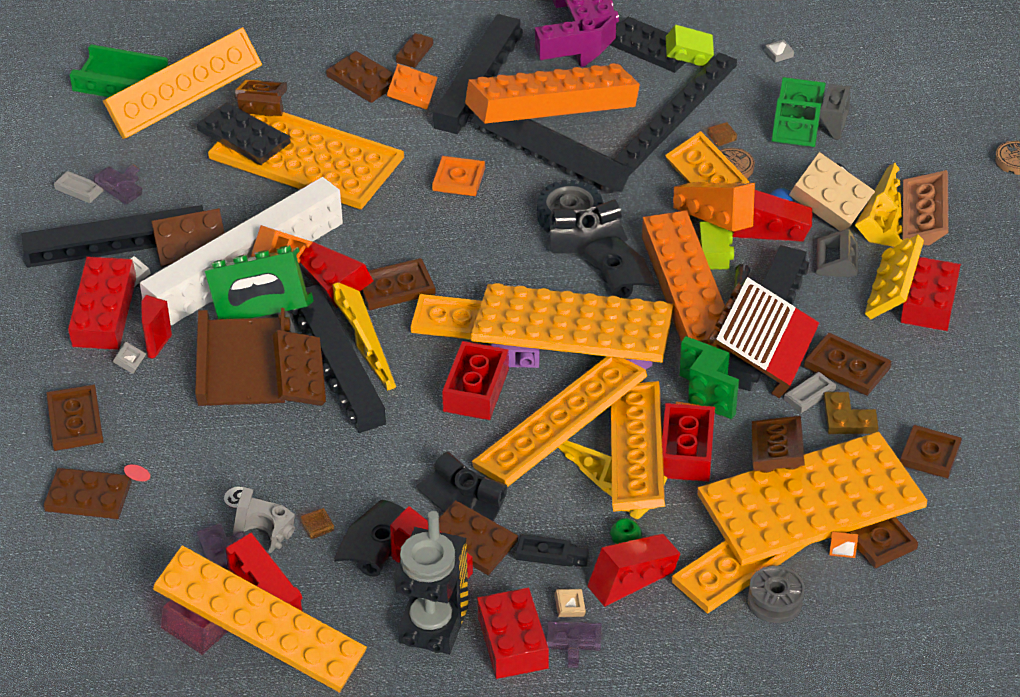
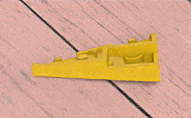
[855,163,903,247]

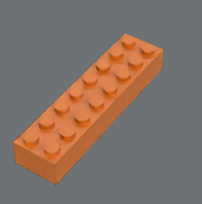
[465,63,640,124]
[642,211,731,355]

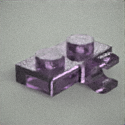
[94,165,142,205]
[197,523,246,570]
[547,622,602,668]

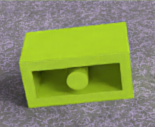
[666,25,714,66]
[699,222,734,270]

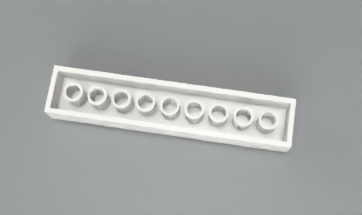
[140,177,343,325]

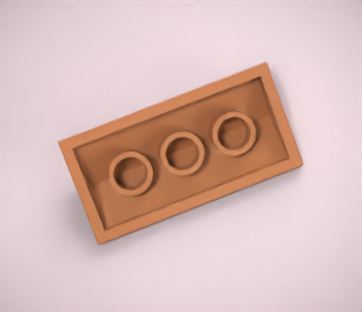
[903,170,949,246]

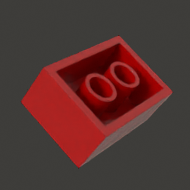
[901,257,961,331]
[442,341,509,420]
[662,403,715,482]
[477,587,549,679]

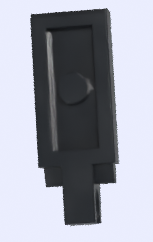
[515,534,589,567]

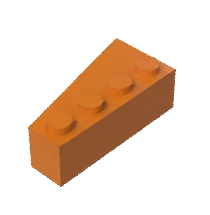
[673,182,755,232]

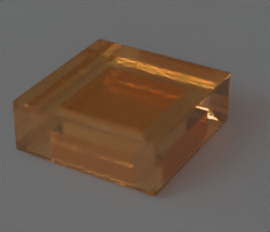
[707,122,737,146]
[300,508,334,539]

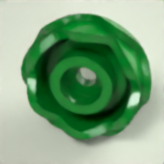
[609,518,642,544]

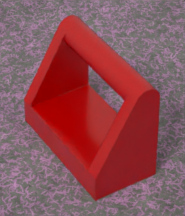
[141,295,172,359]

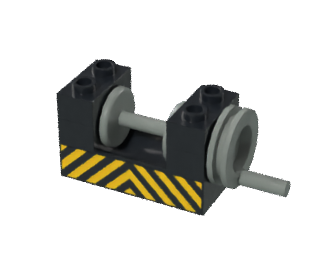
[395,511,469,655]

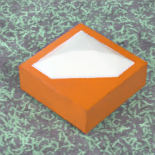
[829,532,858,558]

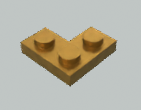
[824,392,878,434]

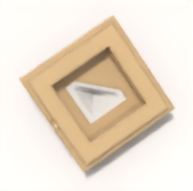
[554,589,586,617]

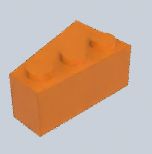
[251,225,312,263]

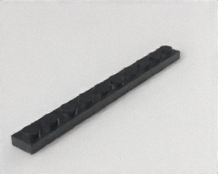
[614,52,737,176]

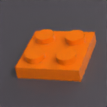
[387,64,438,110]
[432,156,485,196]

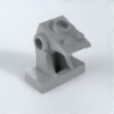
[232,487,295,553]

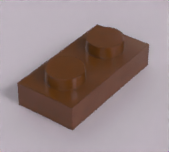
[396,33,433,68]
[237,93,284,116]

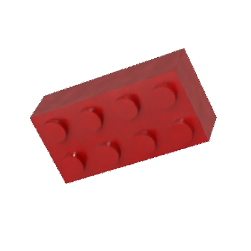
[68,257,136,350]

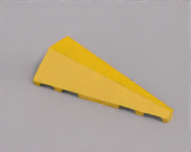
[333,283,396,391]
[558,440,667,519]

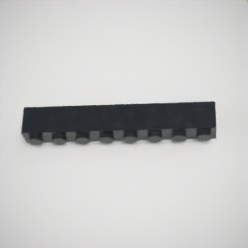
[433,14,523,134]
[472,114,632,194]
[21,205,204,268]
[728,245,809,391]
[291,284,386,433]

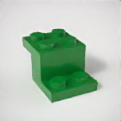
[772,77,826,147]
[679,336,739,419]

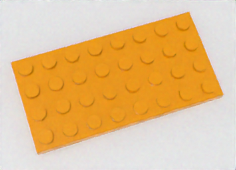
[208,112,404,210]
[471,283,673,362]
[697,432,927,566]

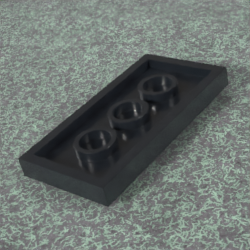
[610,16,686,73]
[197,102,291,165]

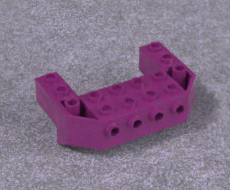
[535,0,619,67]

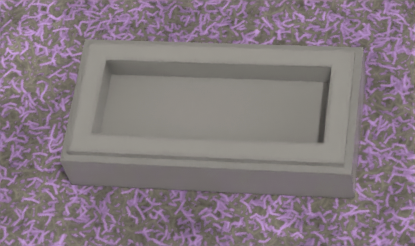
[54,171,104,203]
[784,372,836,413]

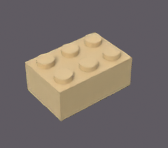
[789,152,875,231]

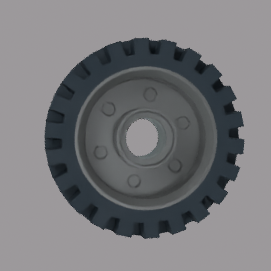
[537,180,603,233]

